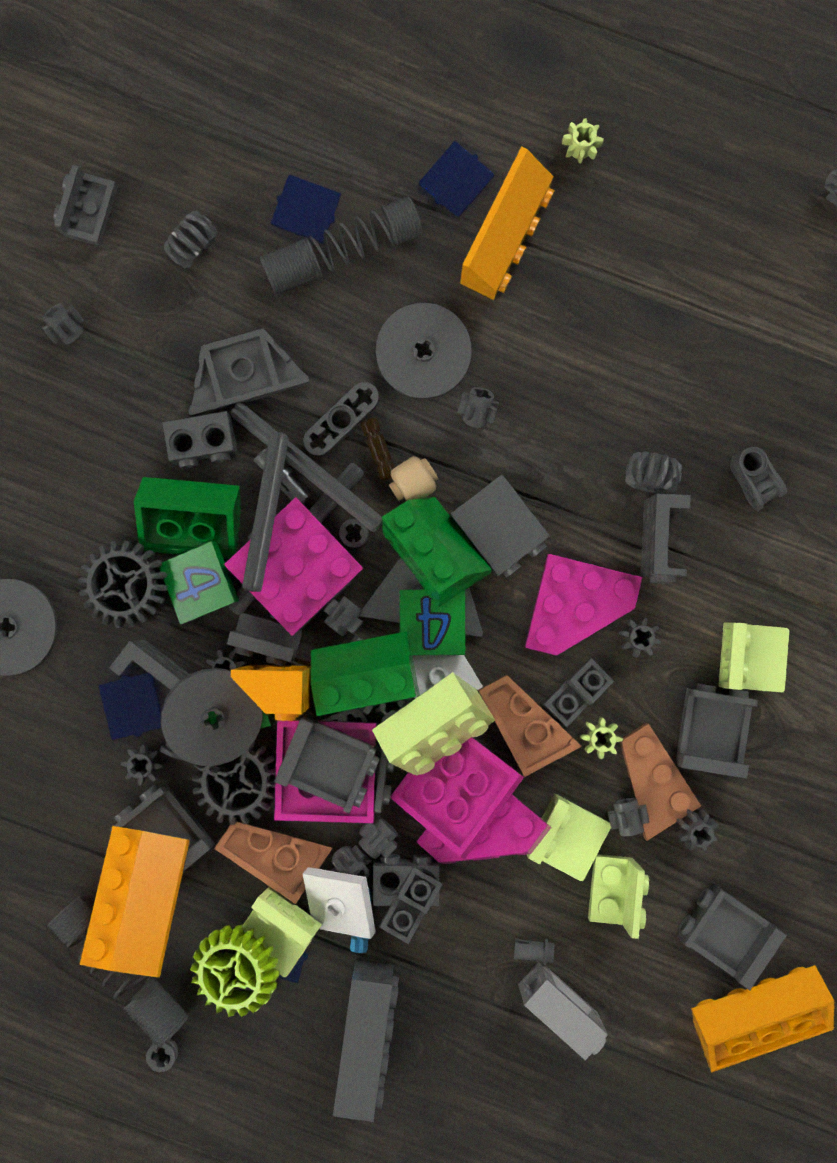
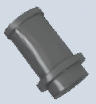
[514,938,555,966]

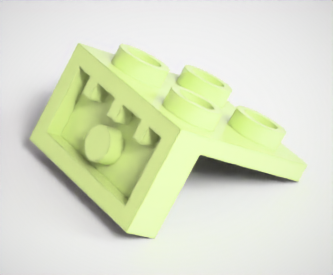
[719,623,789,692]
[526,793,611,881]
[588,854,649,939]
[242,886,322,977]

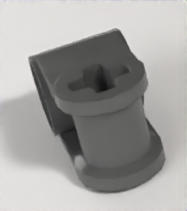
[730,447,787,511]

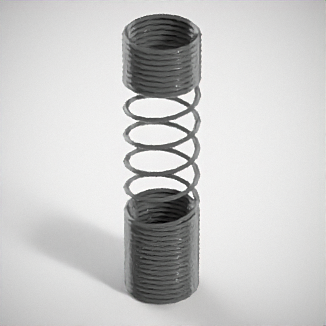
[260,196,423,296]
[47,896,189,1047]

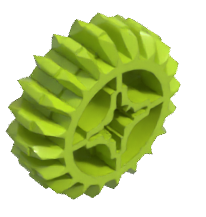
[190,924,280,1017]

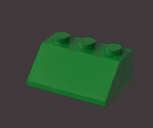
[134,477,241,559]
[382,497,492,607]
[311,631,420,716]

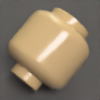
[389,456,438,501]

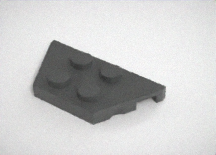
[189,328,311,417]
[360,558,483,637]

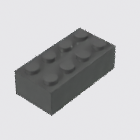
[333,960,399,1122]

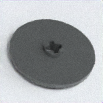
[376,303,472,399]
[0,579,57,676]
[161,668,262,766]

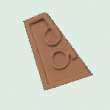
[478,675,582,777]
[620,723,701,841]
[214,821,332,904]

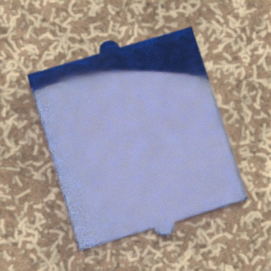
[419,141,495,218]
[271,175,341,244]
[99,673,161,740]

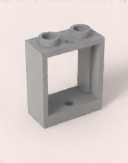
[518,962,608,1061]

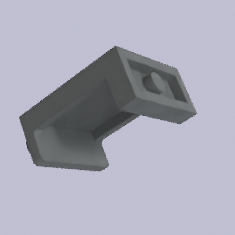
[450,475,550,578]
[641,494,691,584]
[109,640,190,690]
[675,683,758,778]
[274,716,380,813]
[109,784,215,871]
[677,883,787,990]

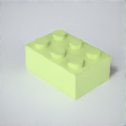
[372,672,495,776]

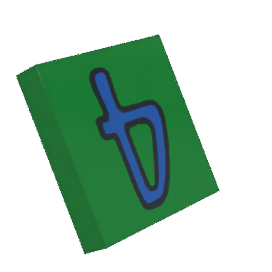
[159,541,239,625]
[400,590,465,655]

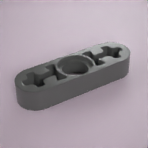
[303,382,379,457]

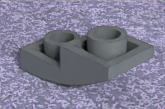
[541,658,614,728]
[379,867,442,944]

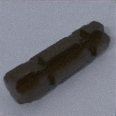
[361,418,395,481]

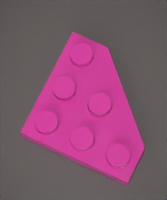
[525,554,643,655]
[416,794,552,864]

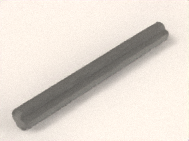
[243,432,289,592]

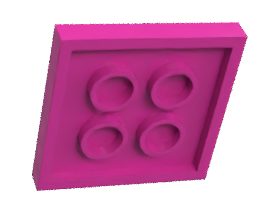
[224,497,363,636]
[274,720,377,823]
[390,737,524,859]

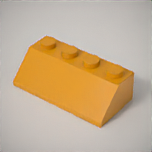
[460,146,555,300]
[230,665,314,721]
[80,826,190,977]
[691,965,834,1073]

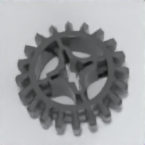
[78,540,168,628]
[192,740,276,825]

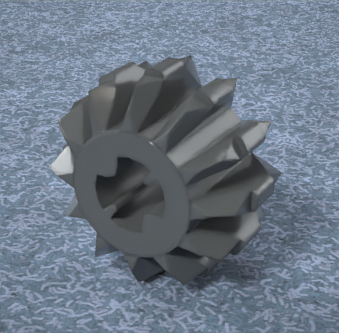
[164,211,217,268]
[625,451,682,494]

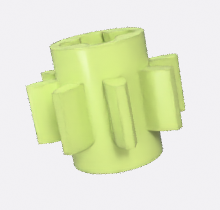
[562,118,604,164]
[580,717,623,759]

